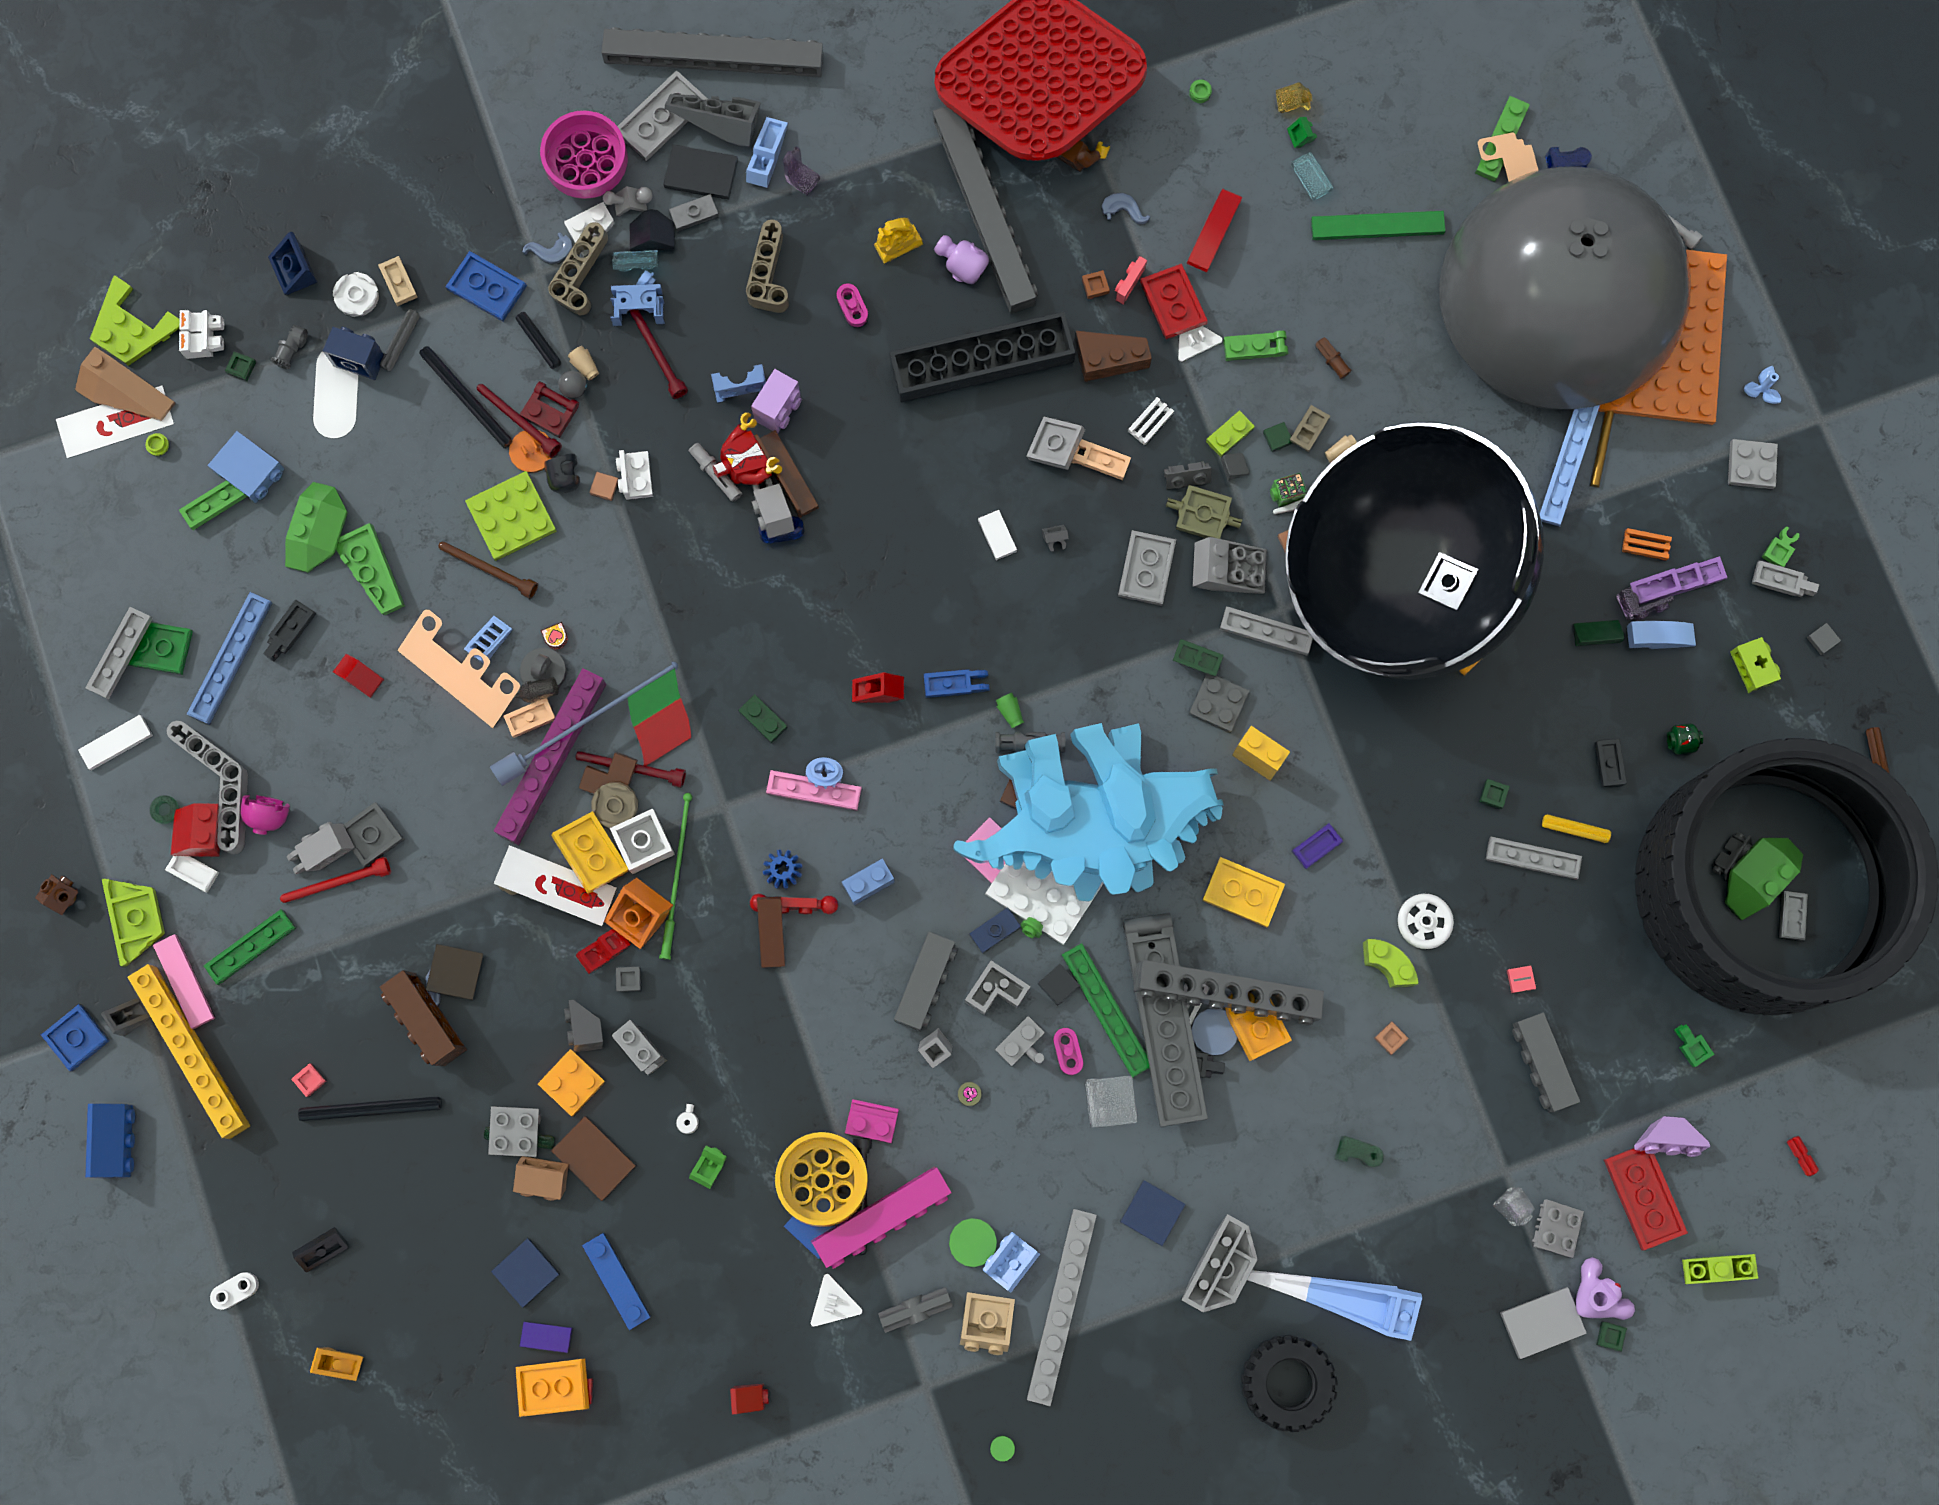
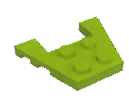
[90,275,180,366]

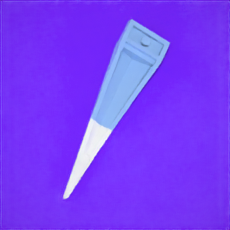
[1247,1270,1422,1341]

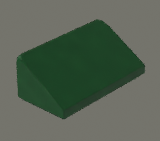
[1573,620,1625,646]

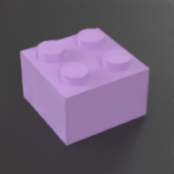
[751,369,802,434]

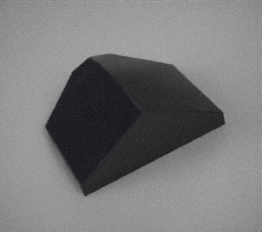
[630,209,675,252]

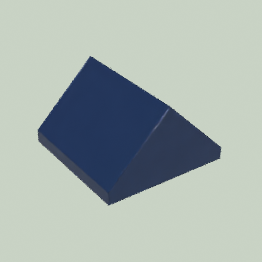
[268,232,317,295]

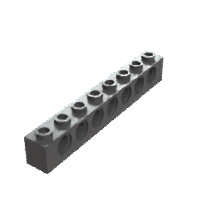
[1133,960,1324,1025]

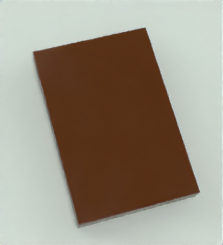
[551,1116,636,1201]

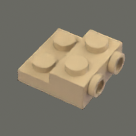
[960,1292,1015,1355]

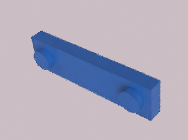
[582,1233,651,1330]

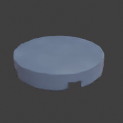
[1191,1009,1237,1056]

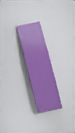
[1630,556,1727,605]

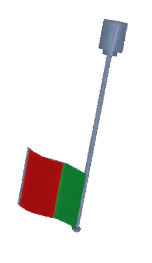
[490,662,691,786]

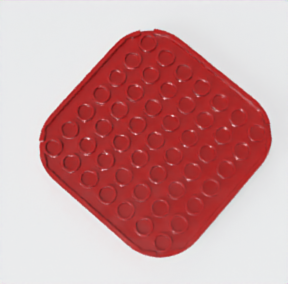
[934,0,1147,160]

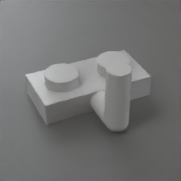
[995,1016,1045,1067]

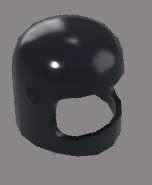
[544,453,580,493]

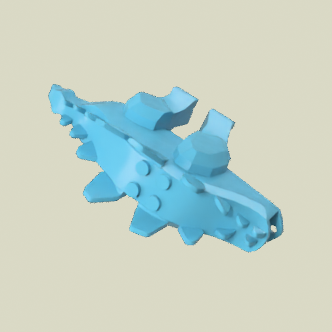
[953,723,1224,902]

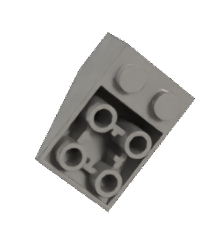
[1193,537,1267,594]

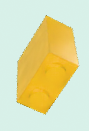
[1232,726,1290,781]

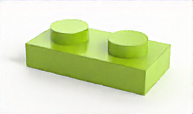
[1206,410,1255,457]

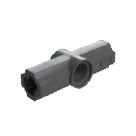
[878,1287,953,1333]

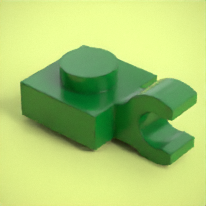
[1674,1024,1714,1067]

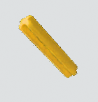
[1542,815,1611,843]

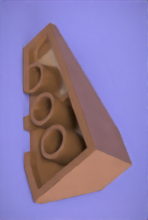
[75,347,175,421]

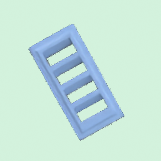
[464,616,513,664]

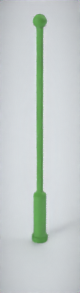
[659,793,692,960]

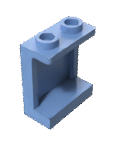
[207,431,284,503]

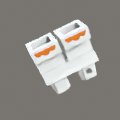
[179,310,224,359]

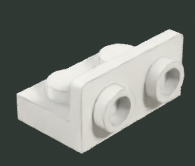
[616,450,653,500]

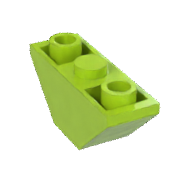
[1682,1254,1758,1284]

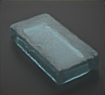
[1291,152,1333,201]

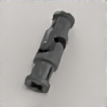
[995,732,1065,753]

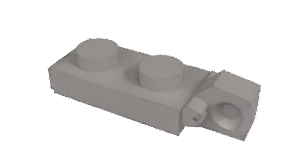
[1752,561,1819,597]

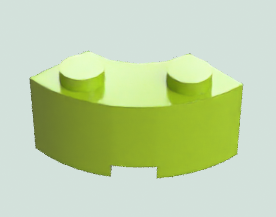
[1363,939,1418,988]

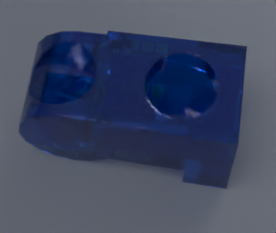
[1545,147,1592,168]

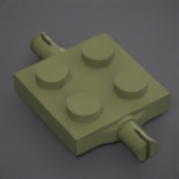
[1166,485,1242,539]

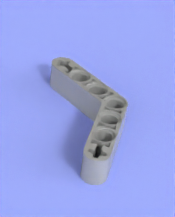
[167,721,248,855]

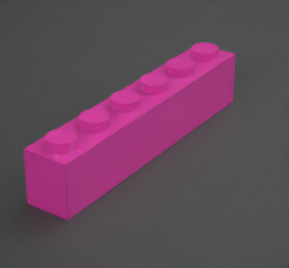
[811,1166,951,1269]

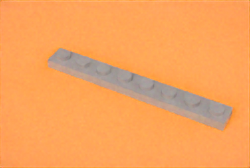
[1027,1209,1097,1406]

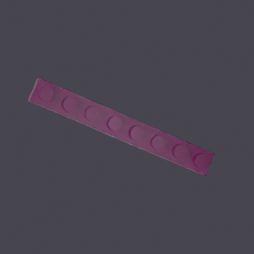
[494,668,607,846]

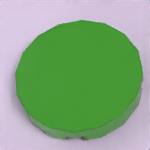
[949,1218,997,1267]

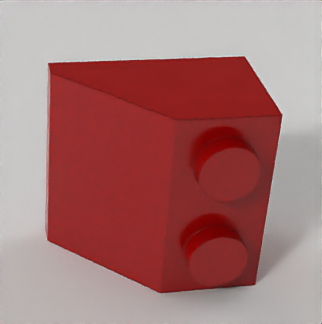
[171,803,220,857]

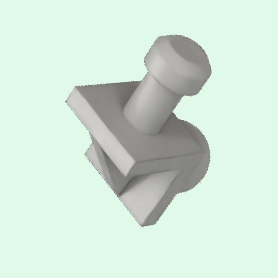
[603,186,653,216]

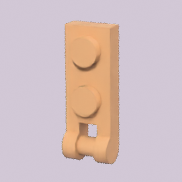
[1071,439,1131,480]

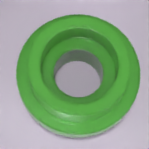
[1020,917,1043,938]

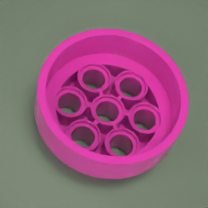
[540,111,628,199]

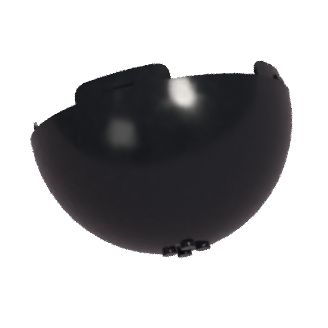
[1285,423,1544,680]

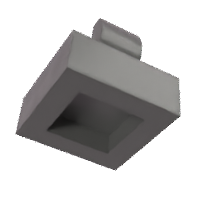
[1042,525,1069,551]

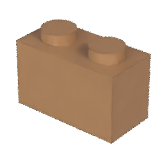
[513,1156,569,1201]

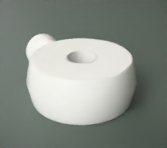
[676,1104,699,1134]

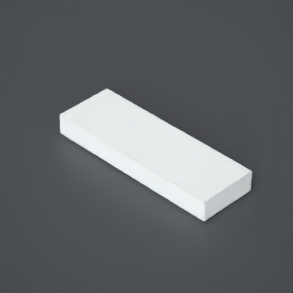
[78,715,153,771]

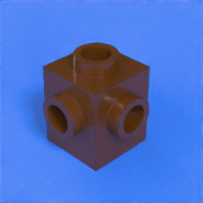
[35,874,78,915]

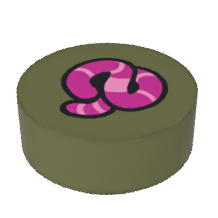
[958,1082,981,1106]

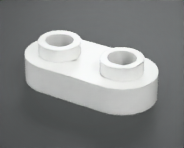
[210,1272,259,1310]

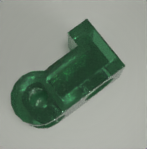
[1334,1136,1384,1167]

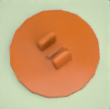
[509,430,552,473]

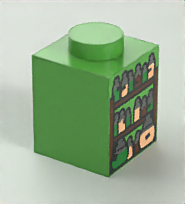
[1270,473,1307,507]

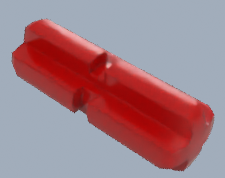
[1787,1136,1819,1176]

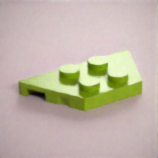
[102,879,165,967]

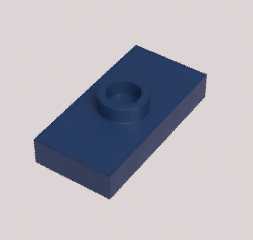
[969,907,1021,954]

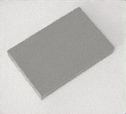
[1118,530,1176,606]
[1500,1287,1587,1359]

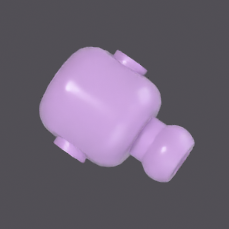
[934,235,989,284]

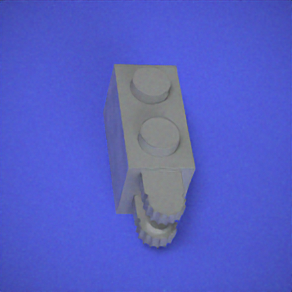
[751,478,794,539]
[287,822,355,874]

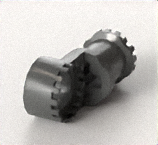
[270,325,308,369]

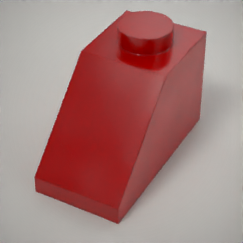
[852,672,904,703]
[730,1384,769,1414]

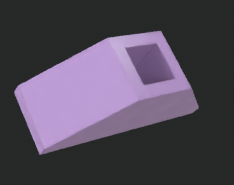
[1634,1116,1710,1157]

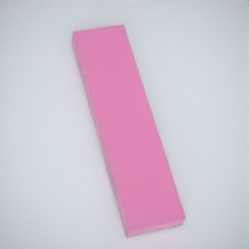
[766,770,862,811]
[153,934,215,1029]

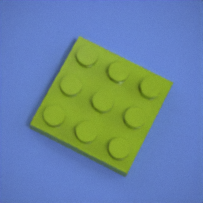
[465,471,557,561]

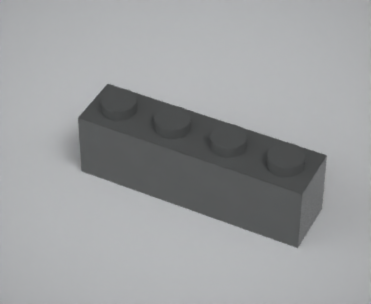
[894,932,958,1032]
[1512,1012,1580,1113]

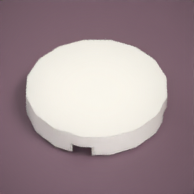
[333,272,379,317]

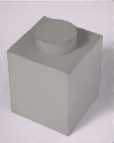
[918,1028,953,1068]

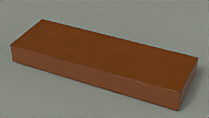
[757,896,785,968]

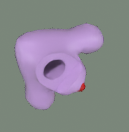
[1576,1257,1635,1320]

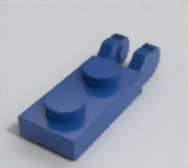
[924,670,990,698]

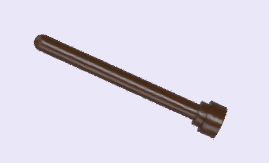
[438,541,538,599]

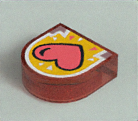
[540,622,568,649]

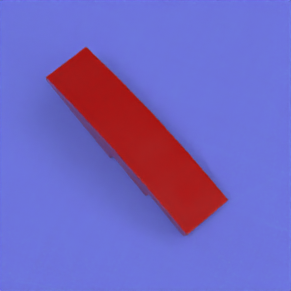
[1187,189,1242,272]

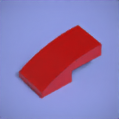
[576,929,631,974]

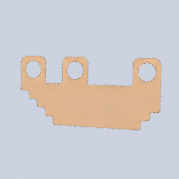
[1478,133,1538,182]

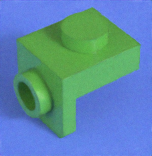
[689,1146,726,1189]

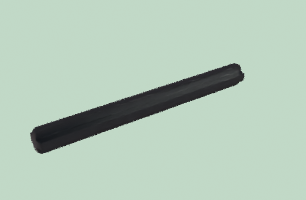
[419,346,513,448]
[298,1097,441,1121]

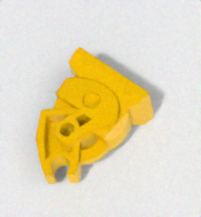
[874,218,923,264]

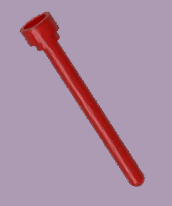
[280,857,391,903]

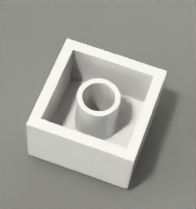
[610,809,675,874]

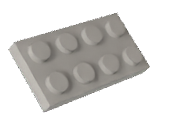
[617,70,708,161]

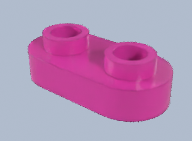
[837,284,868,327]
[1053,1028,1083,1075]

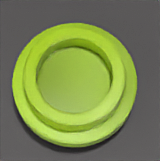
[145,433,169,456]

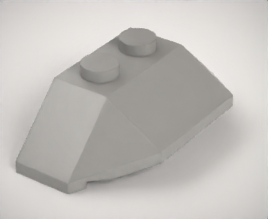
[1182,1214,1258,1312]

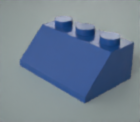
[85,1104,136,1178]

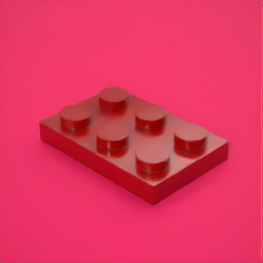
[1140,264,1208,339]

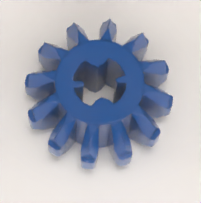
[763,849,802,889]

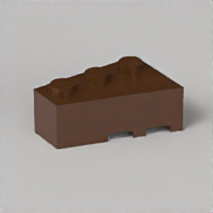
[1075,331,1152,381]

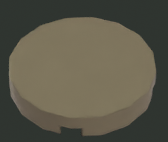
[591,782,638,828]

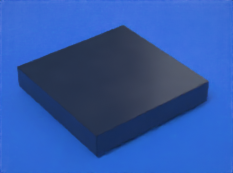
[1120,1180,1185,1246]
[491,1238,560,1308]

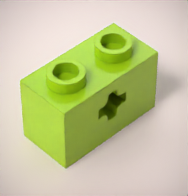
[1730,637,1781,693]

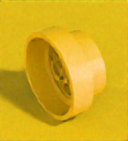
[775,1132,868,1227]

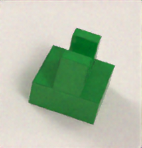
[1287,117,1317,148]

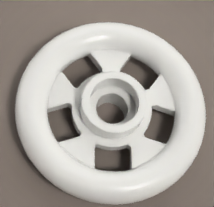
[1398,894,1454,949]

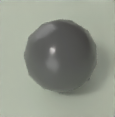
[558,371,587,398]

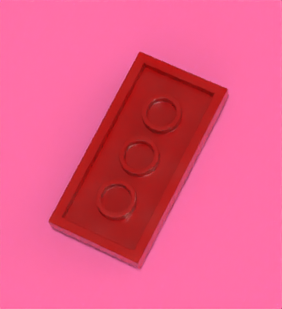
[1604,1148,1688,1250]

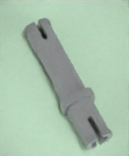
[688,443,742,502]

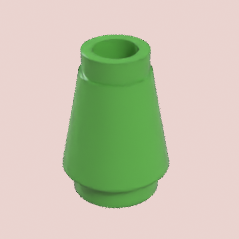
[996,693,1024,728]

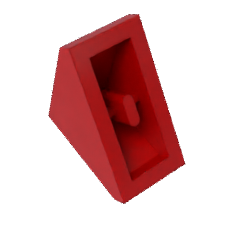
[333,654,384,698]

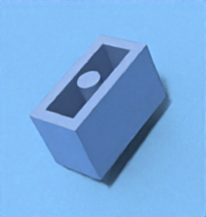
[842,858,895,905]

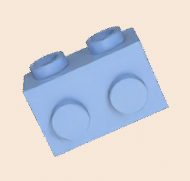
[983,1232,1040,1293]

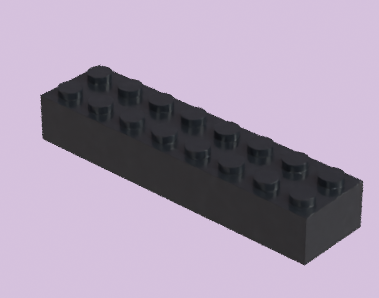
[890,312,1075,402]

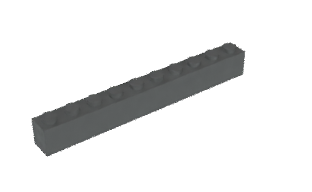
[601,27,823,77]
[933,106,1038,314]

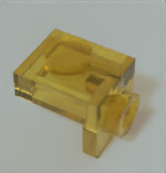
[1276,82,1312,113]

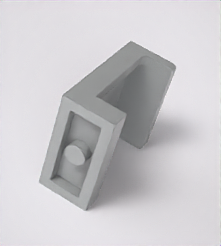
[612,1020,667,1076]

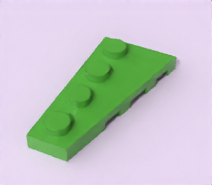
[336,523,405,615]

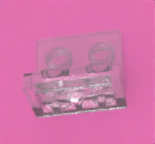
[1085,1076,1137,1128]

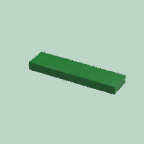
[204,909,296,985]

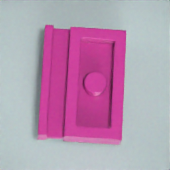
[845,1099,899,1143]

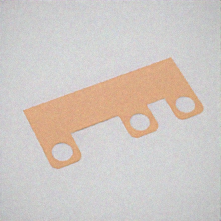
[398,610,520,728]

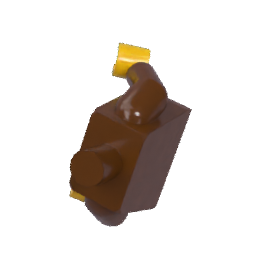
[1056,140,1110,172]

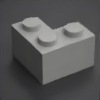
[965,961,1031,1015]

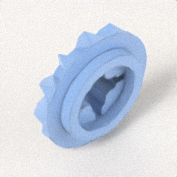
[806,757,843,789]

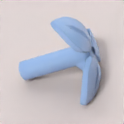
[1744,366,1781,404]

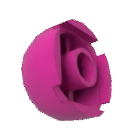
[241,795,290,835]

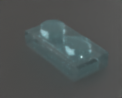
[612,250,659,271]

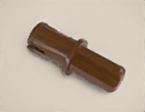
[1315,337,1352,379]

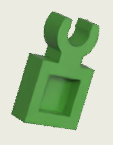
[1761,527,1799,567]

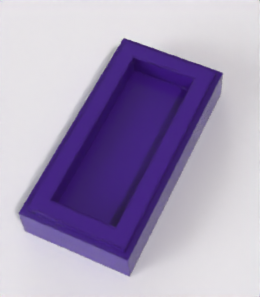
[1292,823,1343,869]
[520,1322,573,1353]

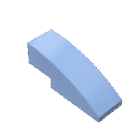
[746,117,788,188]
[1627,621,1696,649]

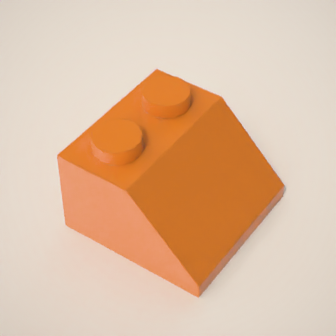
[604,878,673,949]

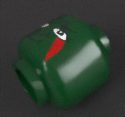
[1666,724,1703,755]

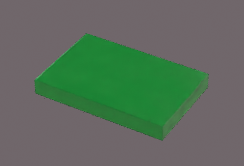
[128,622,193,675]

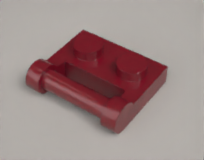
[520,381,579,438]

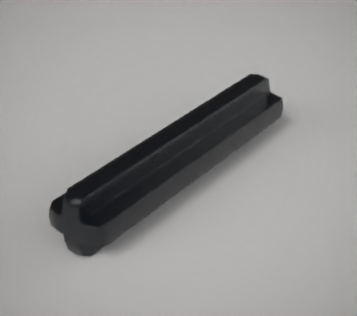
[516,312,561,369]

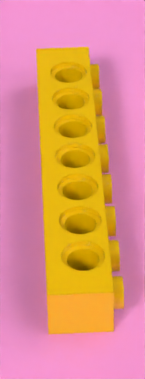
[128,964,250,1139]

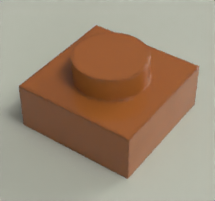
[1082,270,1110,299]

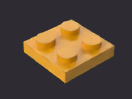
[538,1049,606,1117]

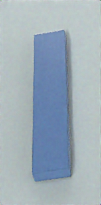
[187,592,272,725]

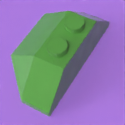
[285,482,348,573]
[1725,838,1803,920]

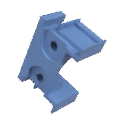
[610,284,665,326]
[711,364,766,403]

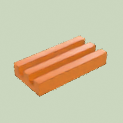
[1622,528,1672,561]

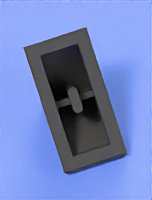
[101,997,151,1036]

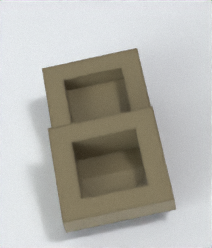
[1289,405,1330,452]

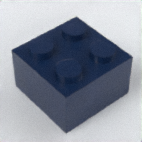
[323,327,384,380]

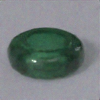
[150,795,179,824]

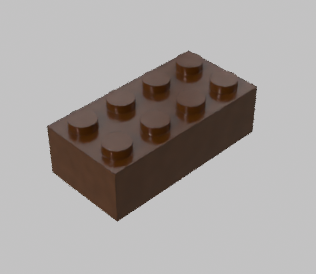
[380,970,467,1067]

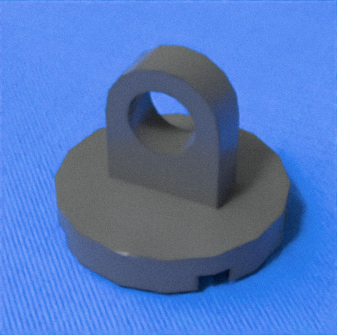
[520,647,567,694]

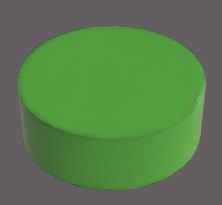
[1189,80,1212,103]
[990,1436,1015,1461]

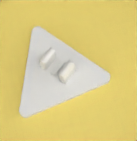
[1178,326,1222,362]
[811,1274,862,1326]

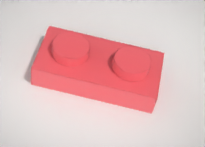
[1115,256,1147,305]

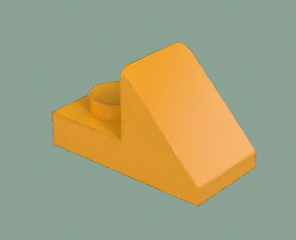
[310,1347,363,1381]

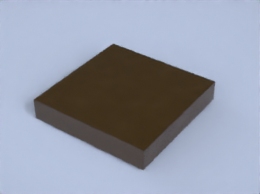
[426,944,483,1000]

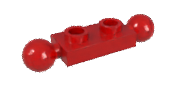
[750,893,838,914]

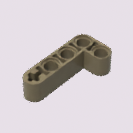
[746,220,789,313]
[548,222,608,315]

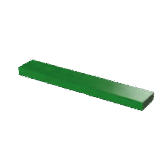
[1311,211,1445,240]
[1061,943,1149,1078]

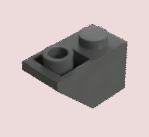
[564,1000,603,1052]

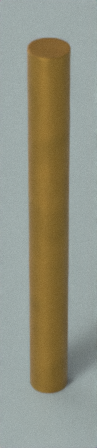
[1590,411,1614,488]

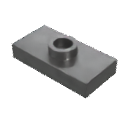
[669,194,719,232]
[1779,891,1808,941]

